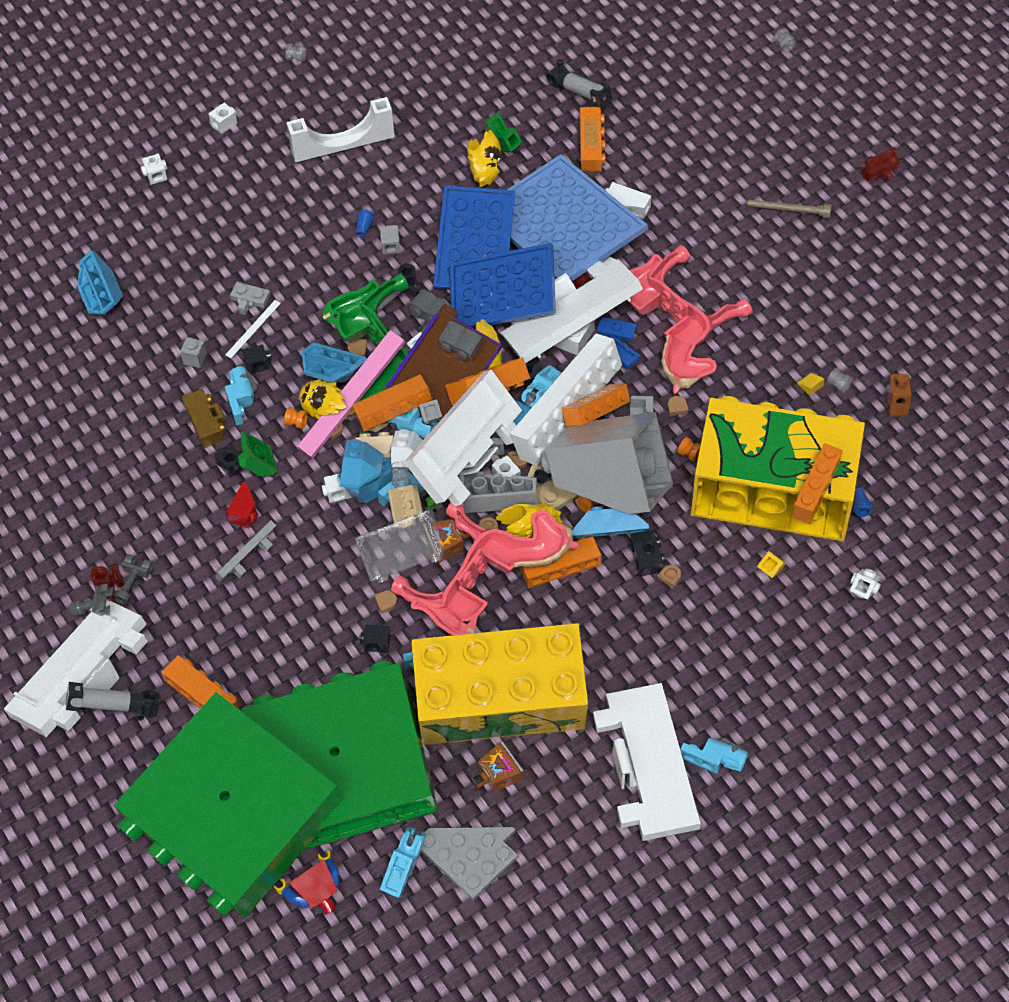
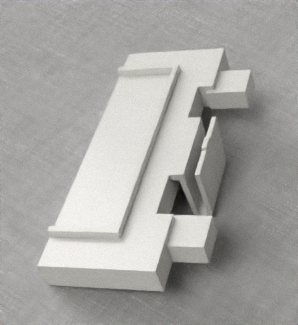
[501,259,643,363]
[404,370,522,506]
[4,599,148,737]
[593,683,700,841]

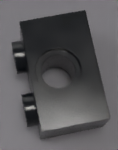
[630,530,666,577]

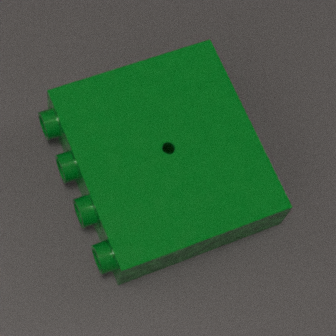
[241,661,439,850]
[114,692,345,918]

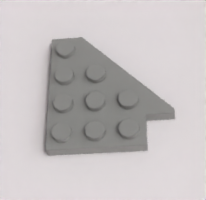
[421,827,518,901]

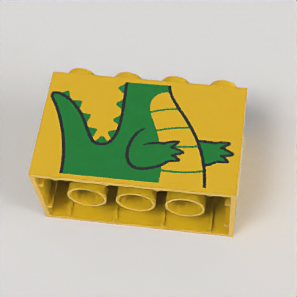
[691,396,865,541]
[411,623,588,745]

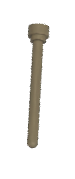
[746,200,831,219]

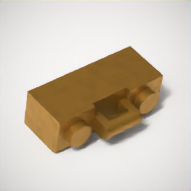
[182,388,226,449]

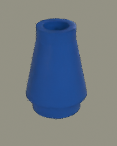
[356,209,374,237]
[853,488,872,517]

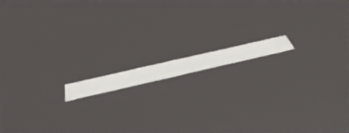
[226,300,280,358]

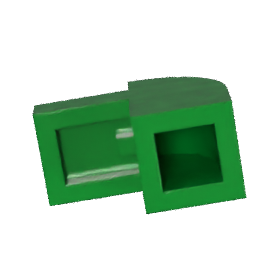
[484,113,522,152]

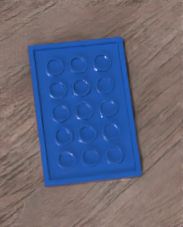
[433,185,516,290]
[450,243,556,328]

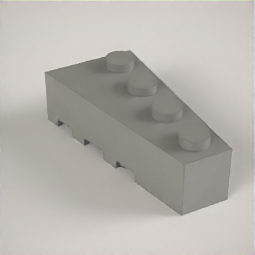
[460,471,540,513]

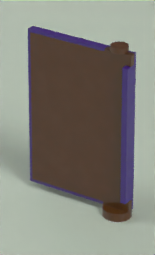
[384,304,502,423]

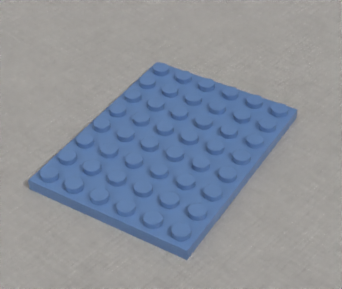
[507,154,648,282]

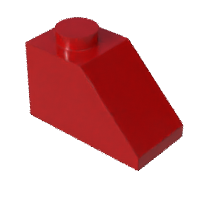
[226,482,258,529]

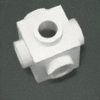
[141,154,167,185]
[850,569,881,599]

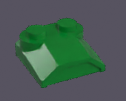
[238,430,278,477]

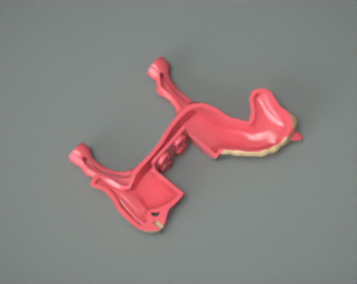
[629,245,753,394]
[391,502,579,636]

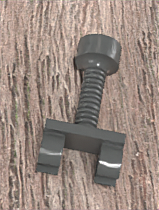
[113,554,154,605]
[70,584,113,616]

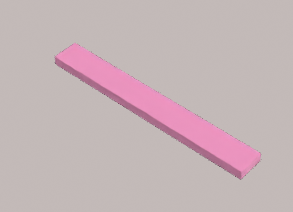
[297,330,406,458]

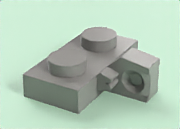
[230,282,271,315]

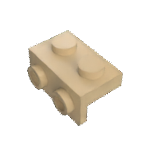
[355,432,394,459]
[388,484,424,527]

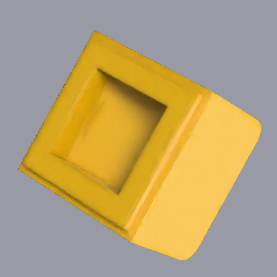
[797,373,825,396]
[757,551,787,578]

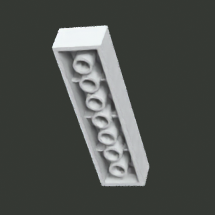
[510,334,622,466]

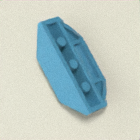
[78,250,123,315]
[301,342,367,383]
[340,439,384,489]
[337,457,401,504]
[572,507,649,539]

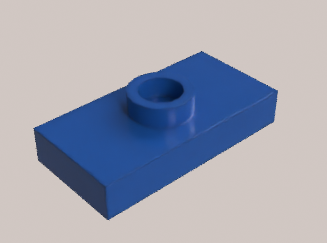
[597,317,637,342]
[610,335,640,370]

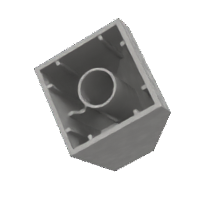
[542,412,673,514]

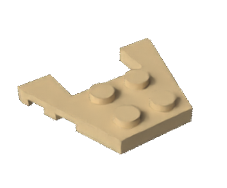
[527,461,579,510]

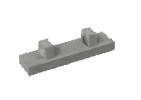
[215,520,276,583]

